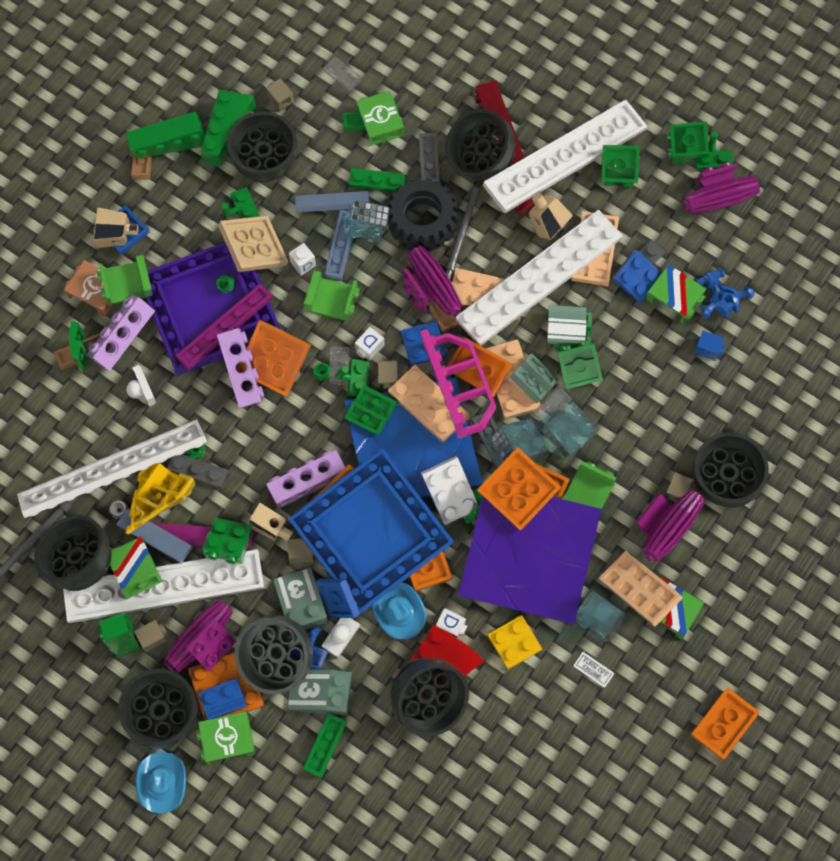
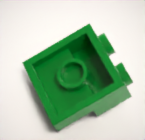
[667,121,709,164]
[600,145,640,187]
[556,340,603,389]
[203,518,253,564]

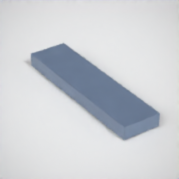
[295,191,369,212]
[324,210,358,281]
[116,509,192,564]

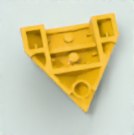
[126,463,196,534]

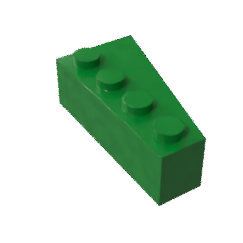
[201,90,257,166]
[126,111,206,159]
[98,613,141,658]

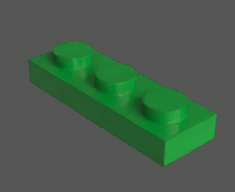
[349,168,405,192]
[303,713,347,778]

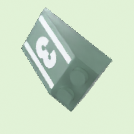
[273,568,328,635]
[287,670,352,716]

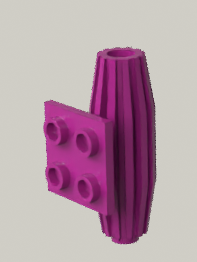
[682,162,760,214]
[403,246,462,316]
[636,490,705,562]
[164,600,236,672]

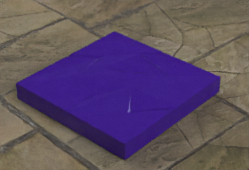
[145,242,281,376]
[458,497,602,625]

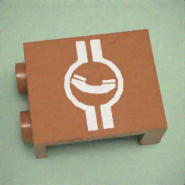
[64,260,114,317]

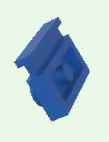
[199,679,247,720]

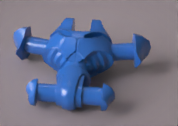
[693,267,755,319]

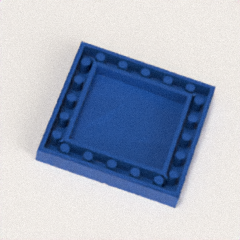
[345,378,482,501]
[288,448,454,614]

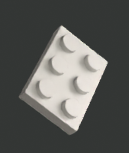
[421,456,478,525]

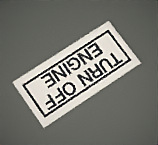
[573,652,615,688]

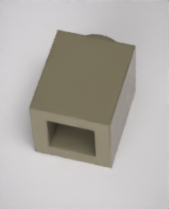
[266,78,294,112]
[378,361,398,392]
[664,472,693,504]
[287,538,314,564]
[134,620,168,652]

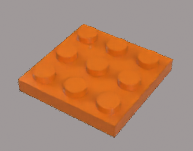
[237,320,311,396]
[477,447,561,531]
[188,653,264,721]

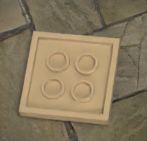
[218,216,288,272]

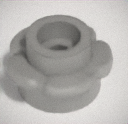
[109,501,128,519]

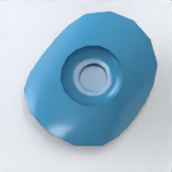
[372,583,427,640]
[136,752,186,814]

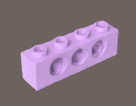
[86,295,155,371]
[217,328,264,408]
[267,450,345,509]

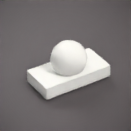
[126,365,156,407]
[321,618,360,658]

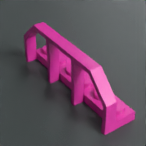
[420,329,496,439]

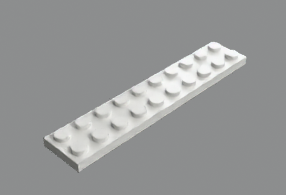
[483,100,648,213]
[456,210,623,346]
[17,420,207,518]
[63,549,265,623]

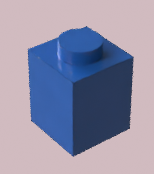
[694,330,725,361]

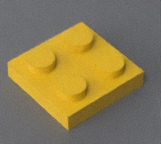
[487,615,542,670]

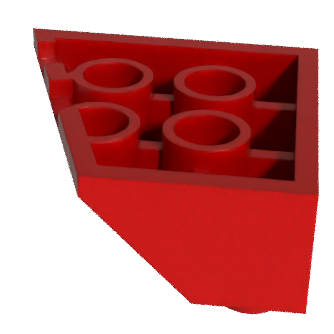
[410,624,485,697]

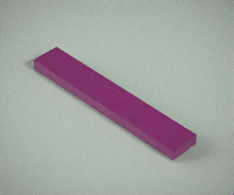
[175,284,273,371]
[134,522,254,551]

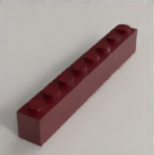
[473,80,535,218]

